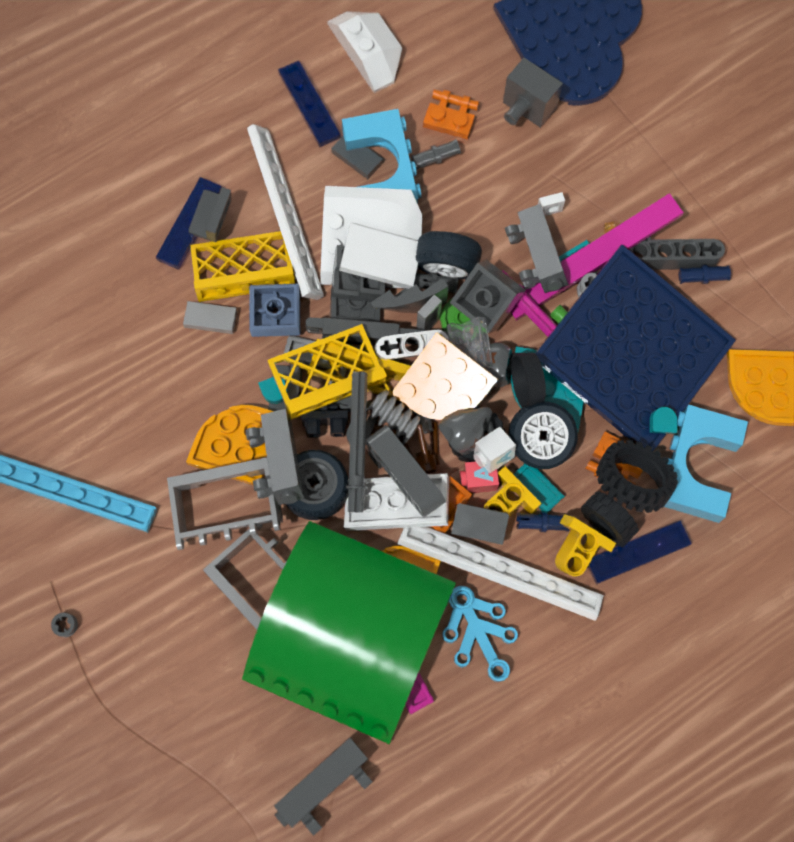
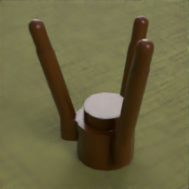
[394,422,440,474]

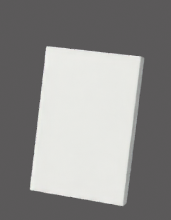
[339,223,418,289]

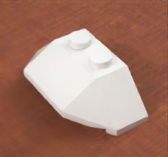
[327,11,402,93]

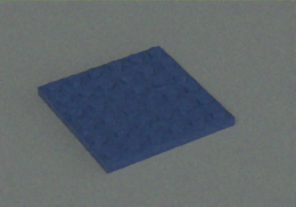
[535,245,736,452]

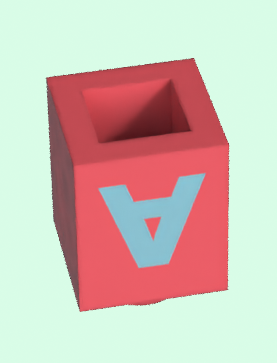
[460,462,499,493]

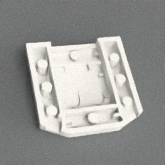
[321,186,422,289]

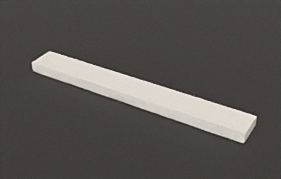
[247,124,324,300]
[398,527,604,621]

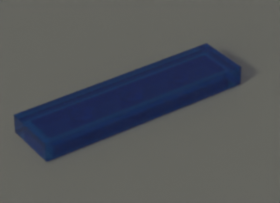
[278,60,341,147]
[156,177,222,270]
[588,521,692,585]

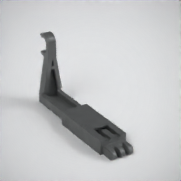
[306,317,453,345]

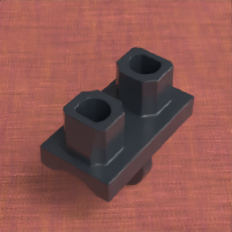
[301,403,348,438]

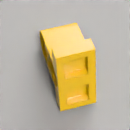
[484,467,541,517]
[555,514,616,577]

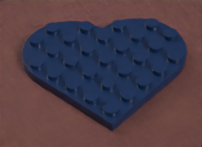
[493,0,642,106]

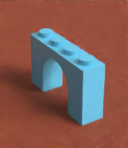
[342,109,421,204]
[664,405,748,523]

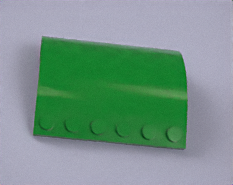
[242,521,456,744]

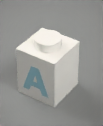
[473,427,516,473]

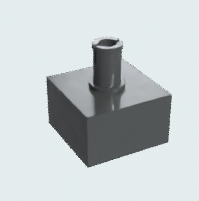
[503,58,563,128]
[450,260,526,334]

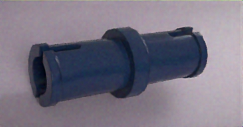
[678,264,731,284]
[516,512,570,533]

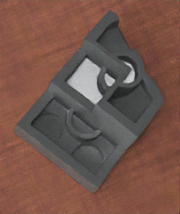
[329,245,385,322]
[370,278,449,313]

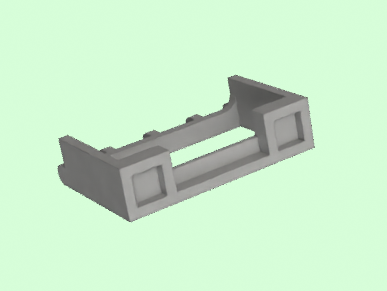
[167,458,283,550]
[203,524,287,630]

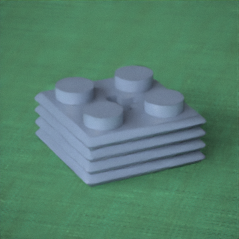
[249,284,301,337]

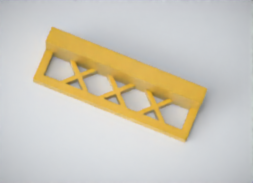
[307,339,411,401]

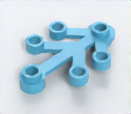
[442,586,518,682]

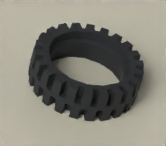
[596,440,678,513]

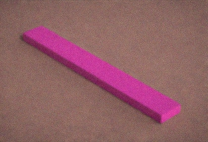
[510,193,684,321]

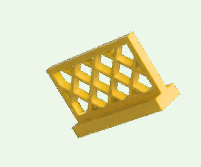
[190,231,295,302]
[267,324,387,420]

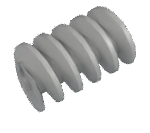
[366,390,420,445]

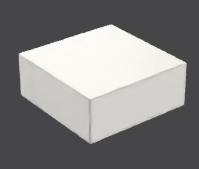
[538,192,565,216]

